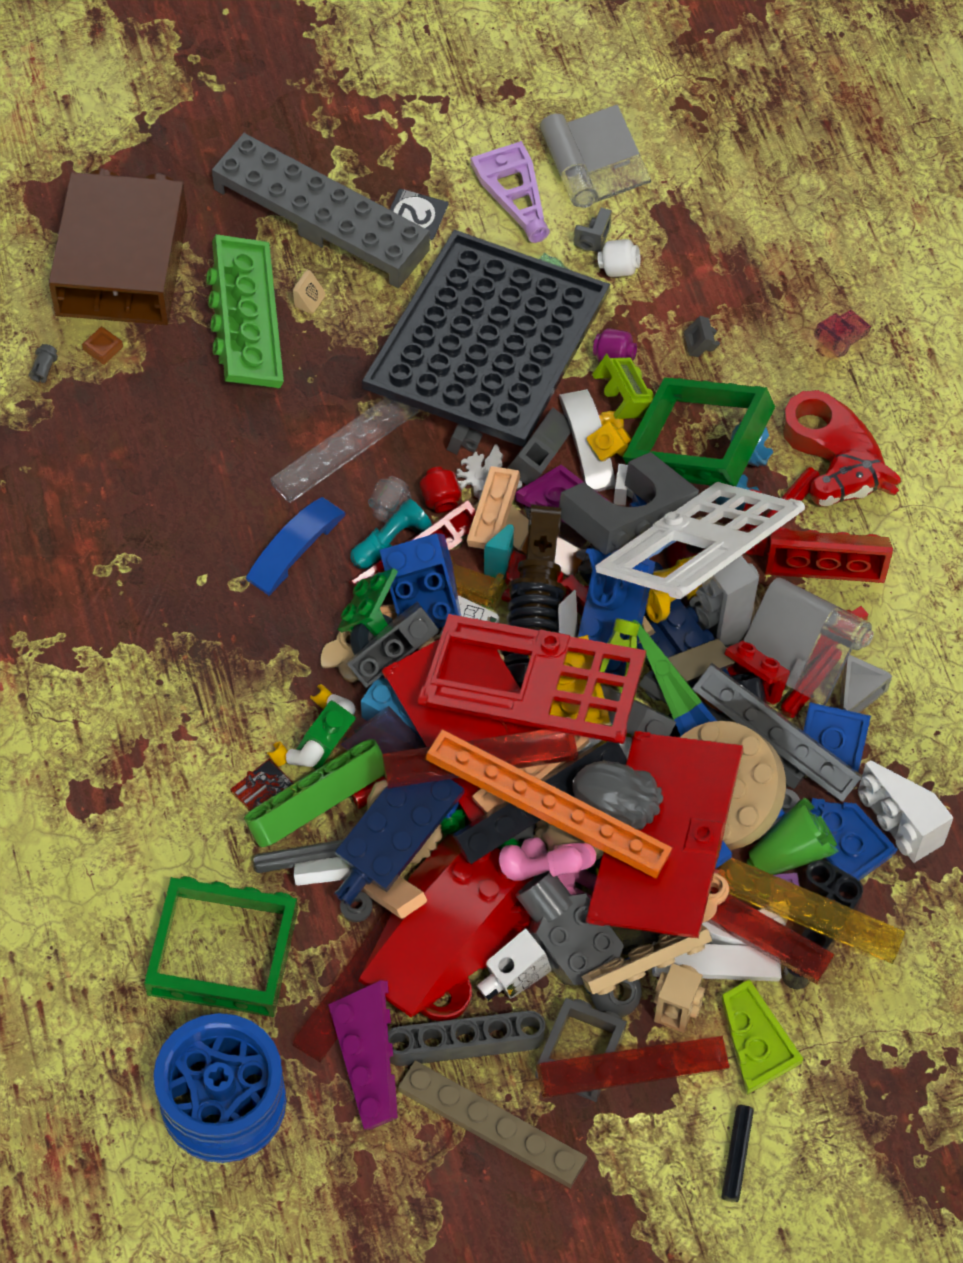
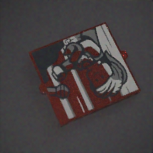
[230,758,294,811]

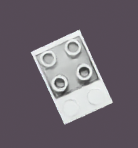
[858,760,953,863]

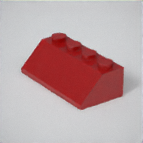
[765,528,893,583]

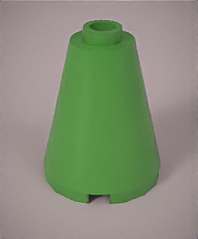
[747,798,839,878]

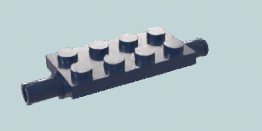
[334,753,465,906]

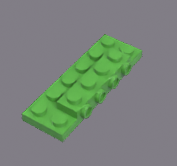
[206,234,284,388]

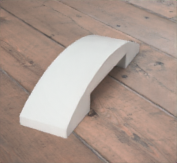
[559,389,616,492]

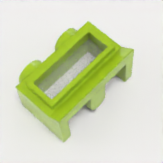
[592,354,654,419]

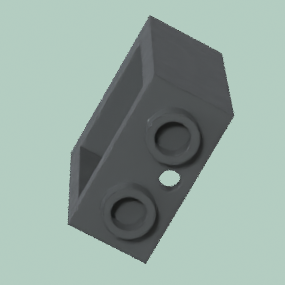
[535,998,627,1102]

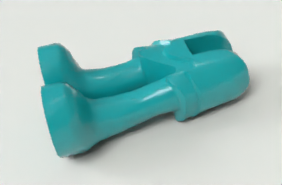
[350,498,432,569]

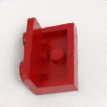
[724,641,790,705]

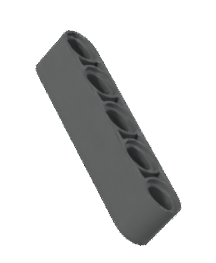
[388,1011,545,1066]

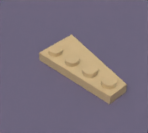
[581,925,712,995]

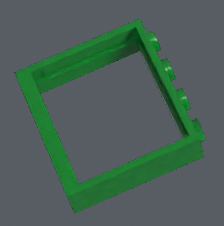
[623,377,775,487]
[144,876,298,1017]

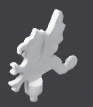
[457,444,522,500]

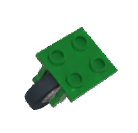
[337,568,398,655]

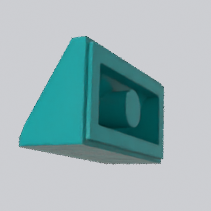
[484,524,514,581]

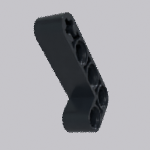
[782,860,863,989]

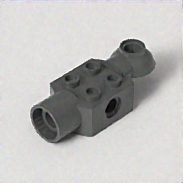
[515,871,642,1018]

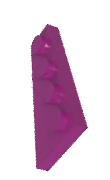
[515,465,610,524]
[328,980,398,1130]

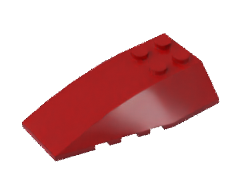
[359,835,534,1018]

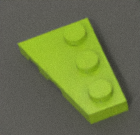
[721,979,803,1095]

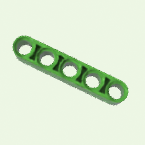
[244,739,390,847]

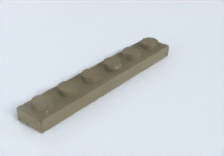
[398,1060,587,1189]

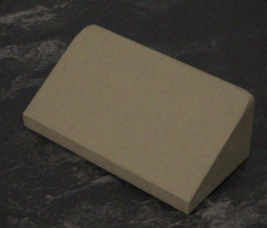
[668,639,736,683]

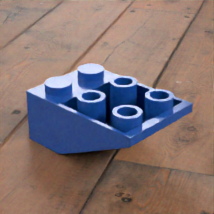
[379,533,461,628]

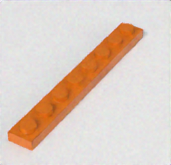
[426,729,672,878]

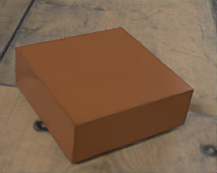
[82,326,123,365]

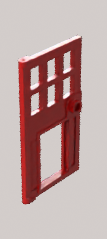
[418,614,646,744]

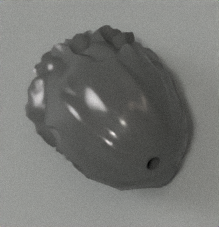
[572,760,663,830]

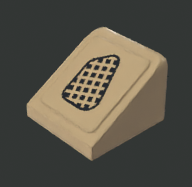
[293,269,326,314]

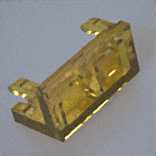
[450,556,505,610]

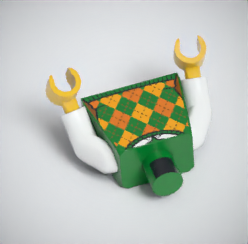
[267,684,356,770]

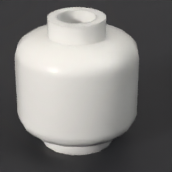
[598,239,641,277]

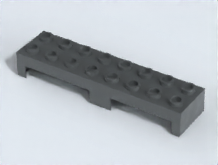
[212,133,430,289]

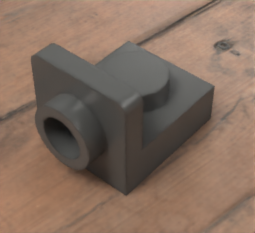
[574,208,612,252]

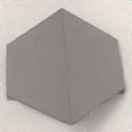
[840,654,892,713]

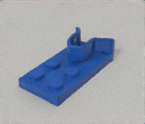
[578,548,656,676]

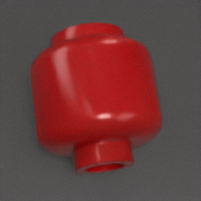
[419,467,462,513]

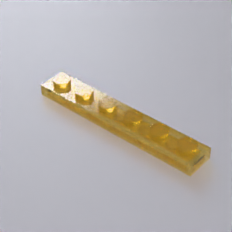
[714,857,906,964]

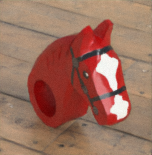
[782,390,901,507]

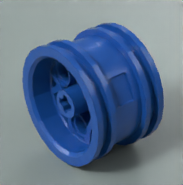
[153,1013,287,1163]

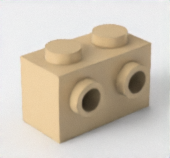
[653,964,706,1033]

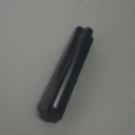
[721,1105,754,1202]

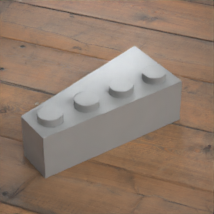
[685,555,759,648]

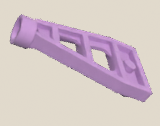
[471,141,550,243]

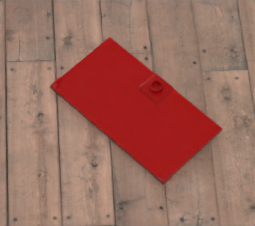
[382,618,565,823]
[585,731,744,939]

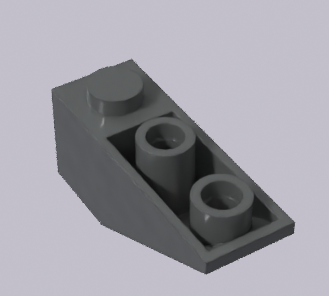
[507,407,571,485]
[347,601,440,688]

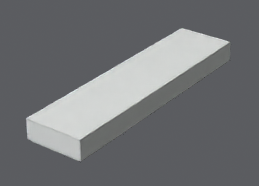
[652,942,782,982]

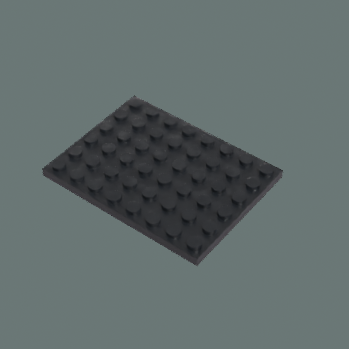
[362,230,610,447]

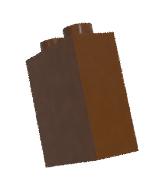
[49,169,188,325]

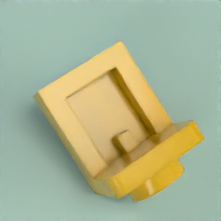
[587,421,632,462]

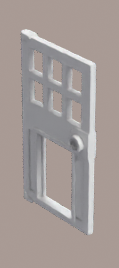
[595,482,805,599]

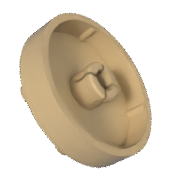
[680,721,786,850]

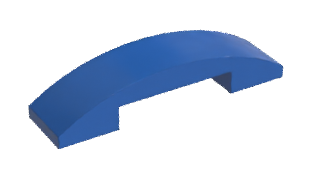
[246,497,346,596]

